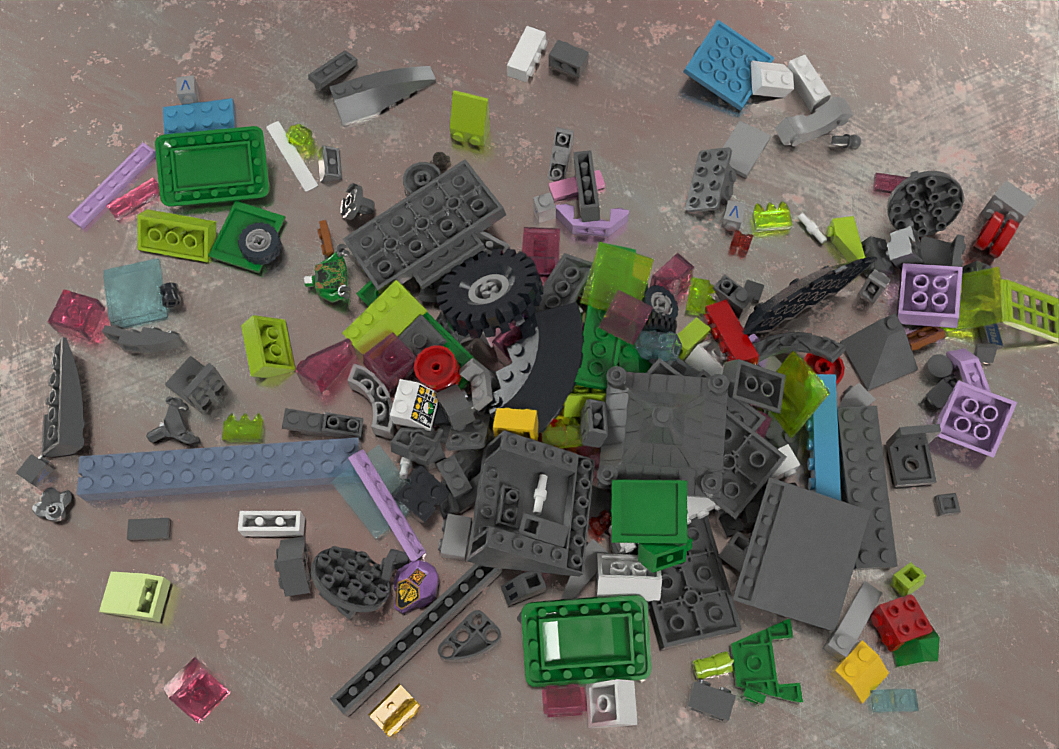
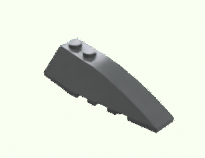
[330,66,436,126]
[41,337,85,458]

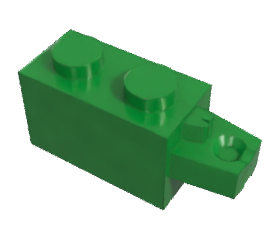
[638,535,693,573]

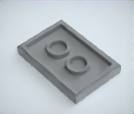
[723,121,771,178]

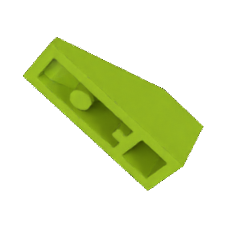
[827,216,865,273]

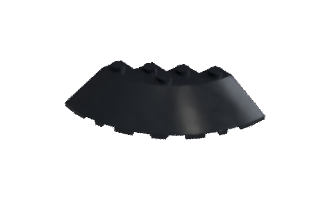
[742,256,878,335]
[487,302,584,434]

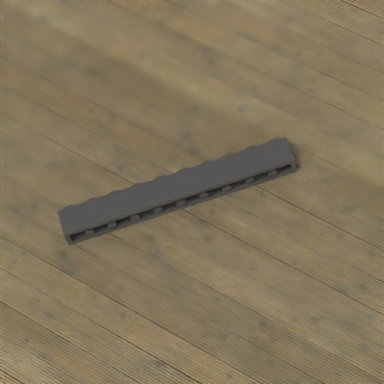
[330,564,503,717]

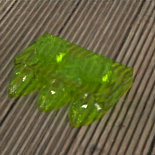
[752,201,793,232]
[685,277,716,316]
[222,413,264,442]
[541,417,583,448]

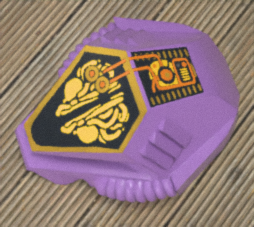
[393,560,439,614]

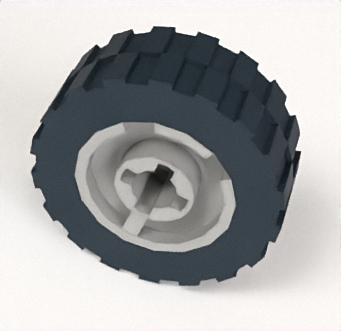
[238,222,282,265]
[636,285,679,321]

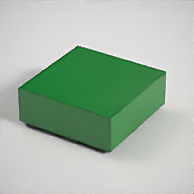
[740,688,766,706]

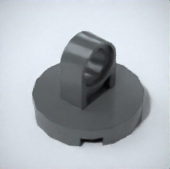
[340,183,375,220]

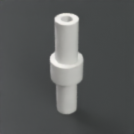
[798,213,827,244]
[399,457,413,479]
[533,474,548,515]

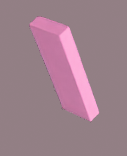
[549,170,605,201]

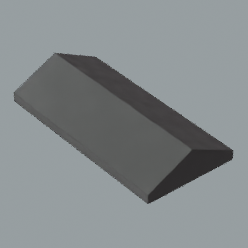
[534,253,595,313]

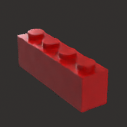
[703,300,759,366]

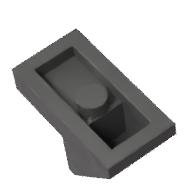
[713,509,745,538]

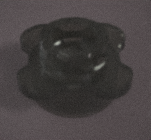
[430,152,451,171]

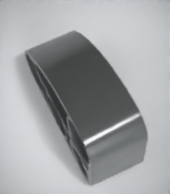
[438,610,502,662]

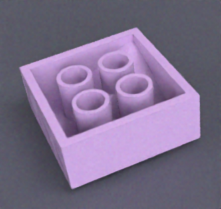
[898,263,963,328]
[936,380,1017,458]

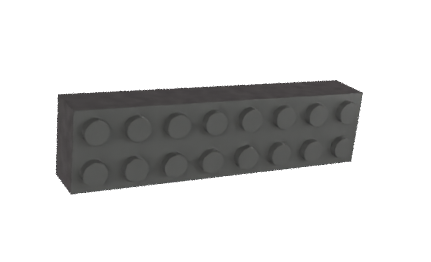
[837,406,898,571]

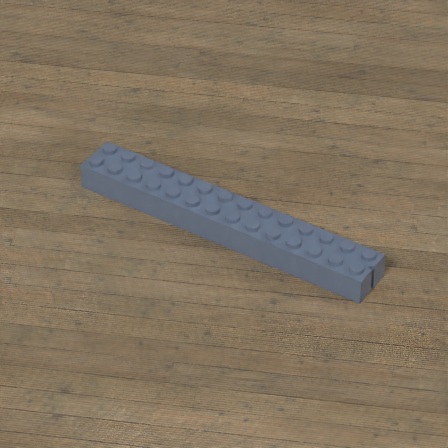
[77,438,362,501]

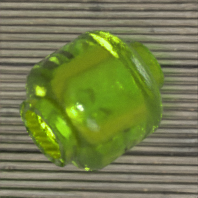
[286,123,314,150]

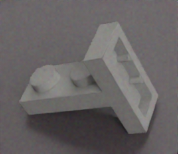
[459,358,500,411]

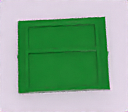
[208,201,286,273]
[611,480,688,544]

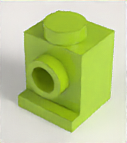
[890,562,926,597]

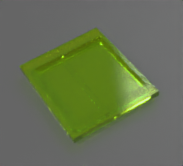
[580,242,654,320]
[940,267,1003,333]
[770,351,830,438]

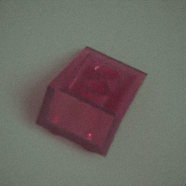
[522,227,560,278]
[295,338,356,397]

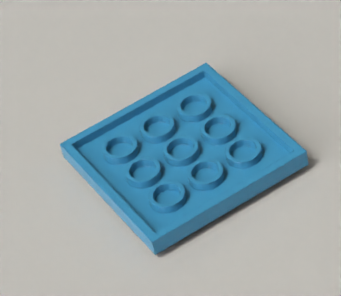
[683,20,774,111]
[163,98,236,134]

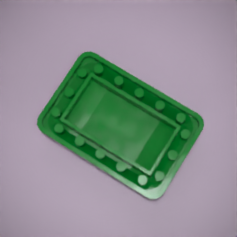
[155,126,270,207]
[521,595,652,687]

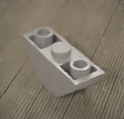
[547,127,574,181]

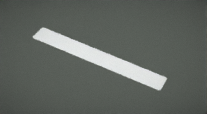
[266,121,318,192]

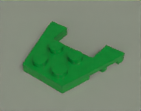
[730,619,803,703]

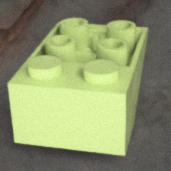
[99,572,171,622]

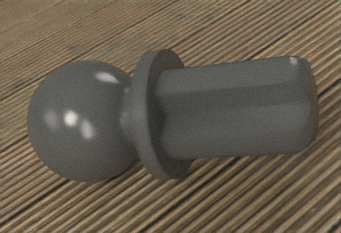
[831,134,861,149]

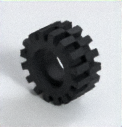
[641,312,677,345]

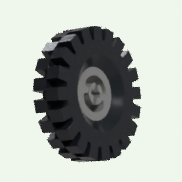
[437,249,544,339]

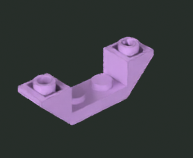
[556,204,629,237]
[946,348,991,392]

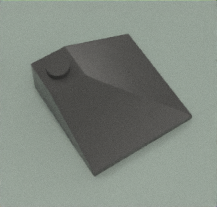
[840,314,918,391]

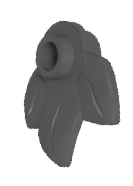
[32,487,72,522]

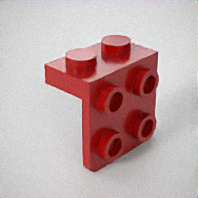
[870,594,933,652]

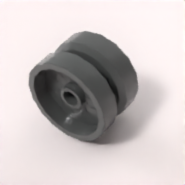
[403,162,441,197]

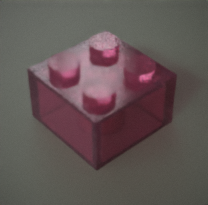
[47,289,106,341]

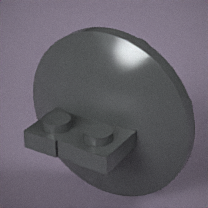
[887,171,964,237]
[311,546,390,620]

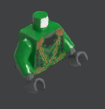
[304,243,351,303]

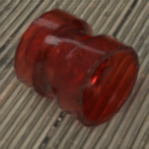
[730,230,753,252]
[588,509,612,537]

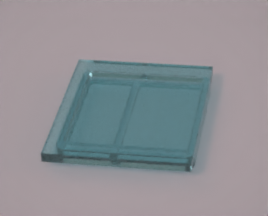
[103,258,168,328]
[331,444,409,539]

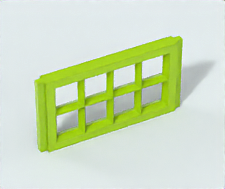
[1000,279,1059,343]

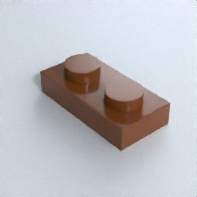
[317,220,335,257]
[907,326,945,351]

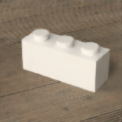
[507,26,548,82]
[788,55,831,113]
[238,511,305,537]

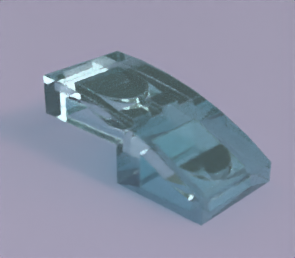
[870,689,919,713]

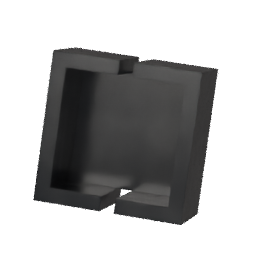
[391,465,450,523]

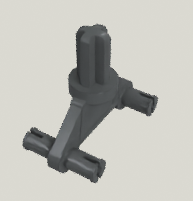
[146,396,200,444]

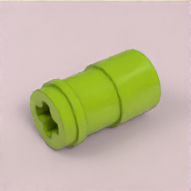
[692,651,734,680]

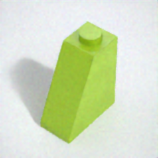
[666,317,711,361]

